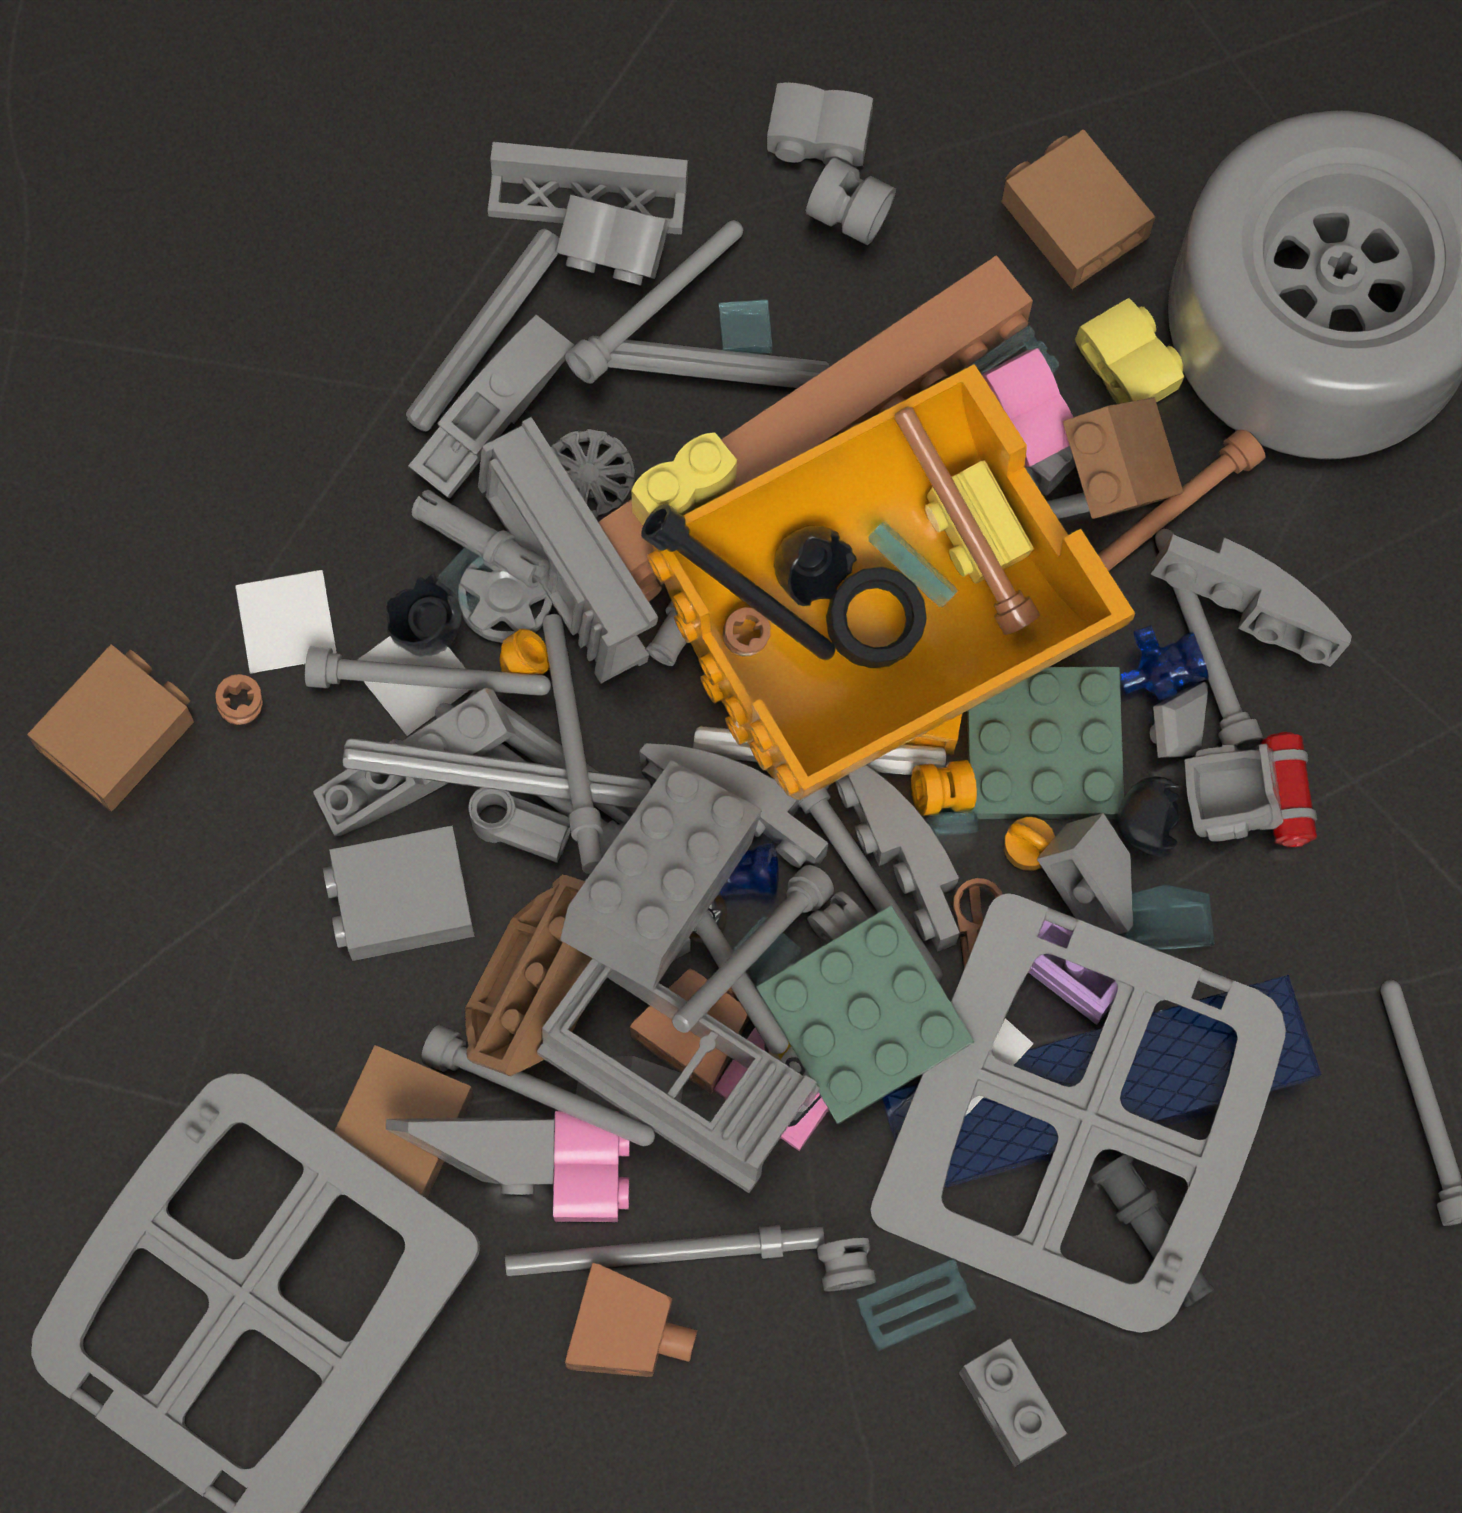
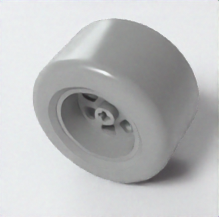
[1168,110,1462,459]

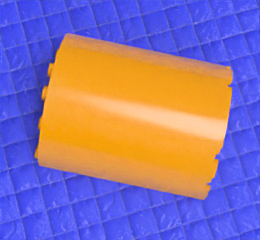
[647,364,1135,800]

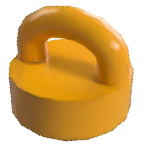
[499,629,549,675]
[1004,817,1055,871]

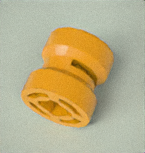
[911,760,977,816]

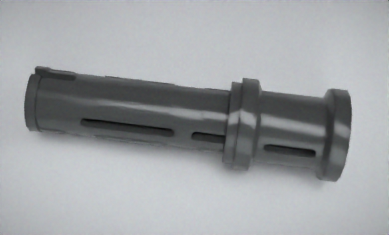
[1090,1154,1214,1308]

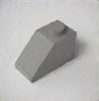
[1037,813,1133,934]

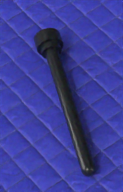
[641,504,835,660]

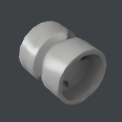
[806,157,896,245]

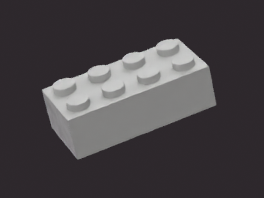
[560,760,762,991]

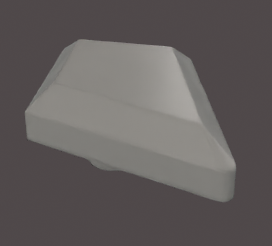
[1150,682,1208,758]

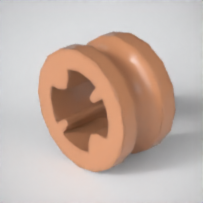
[723,607,771,657]
[215,674,263,725]

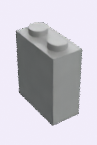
[323,826,475,961]

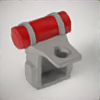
[1185,732,1317,847]

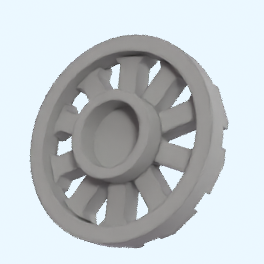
[551,429,635,521]

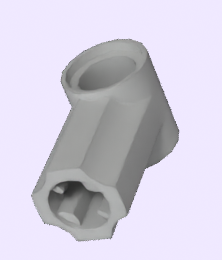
[468,787,571,862]

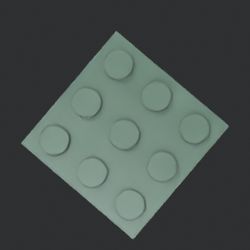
[967,667,1124,819]
[756,905,974,1124]

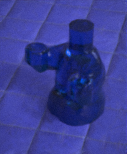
[1120,625,1209,700]
[718,843,779,896]

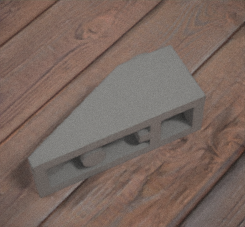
[386,1117,555,1195]

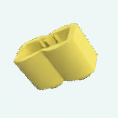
[1075,298,1184,404]
[631,432,737,525]

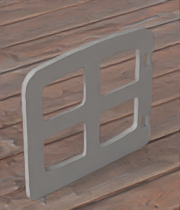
[871,893,1286,1333]
[31,1074,480,1513]

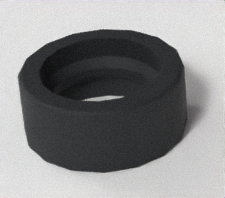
[826,567,927,668]

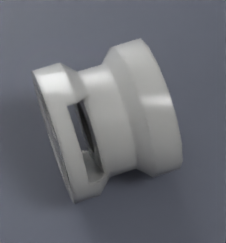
[807,891,868,945]
[817,1238,876,1291]

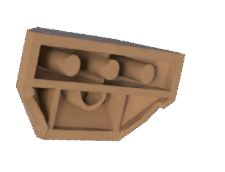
[465,874,592,1076]

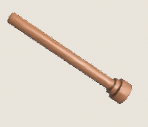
[894,407,1040,635]
[1098,430,1265,571]

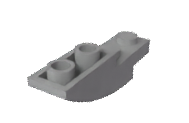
[408,315,574,499]
[1151,534,1352,667]
[313,688,516,836]
[639,743,828,868]
[836,765,960,952]

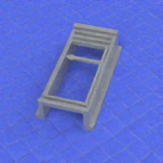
[478,417,658,683]
[537,958,820,1193]

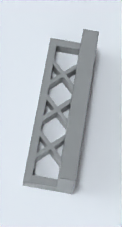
[488,142,688,235]

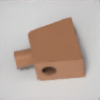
[630,969,751,1094]
[565,1263,698,1377]

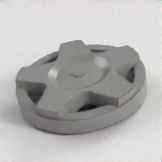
[458,557,552,643]

